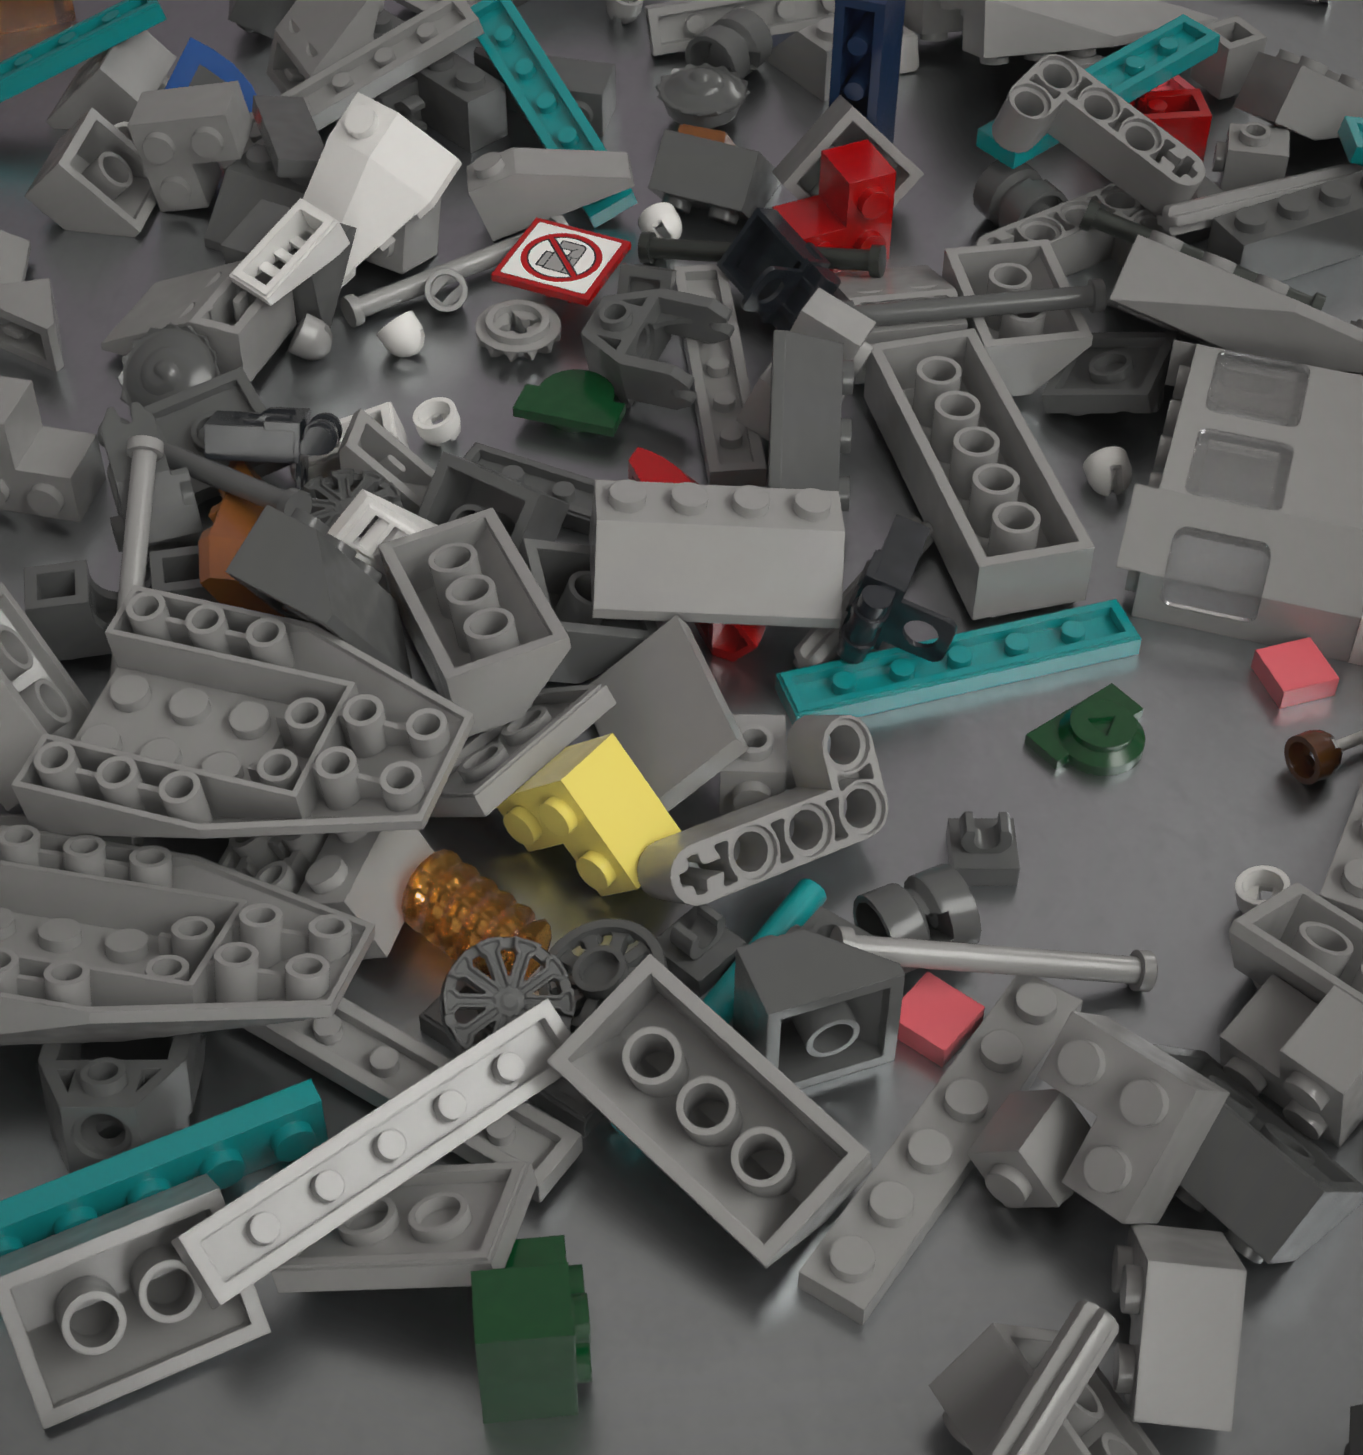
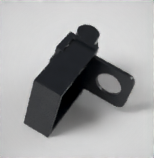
[717,207,841,331]
[204,407,343,491]
[837,514,957,664]

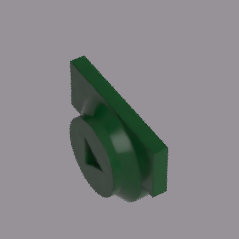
[512,369,626,437]
[1024,683,1146,776]

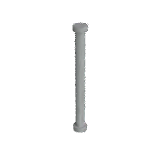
[340,215,569,328]
[110,435,164,678]
[830,926,1158,992]

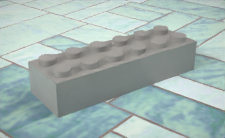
[864,328,1095,620]

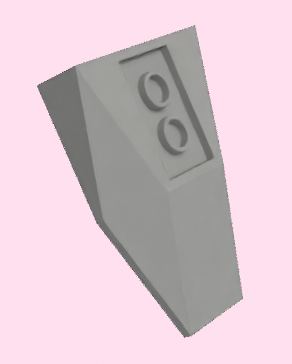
[904,0,1218,65]
[1106,230,1363,374]
[11,585,475,838]
[0,825,375,1045]

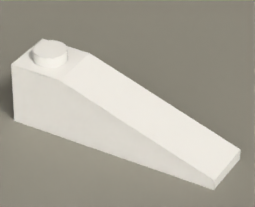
[303,92,462,288]

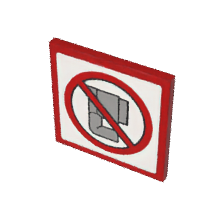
[491,217,631,306]

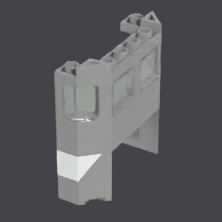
[1116,340,1363,666]

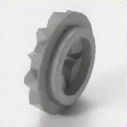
[475,299,561,362]

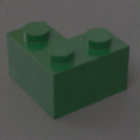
[471,1235,592,1424]

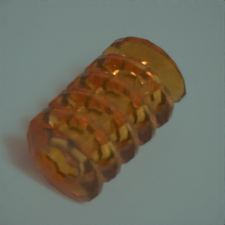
[401,849,552,981]

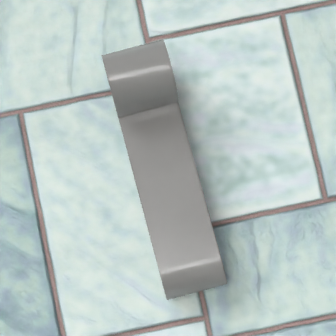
[992,54,1206,215]
[976,184,1176,277]
[637,714,889,906]

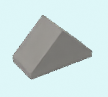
[0,278,64,373]
[338,408,435,515]

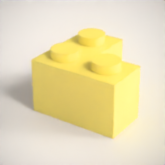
[497,733,681,897]

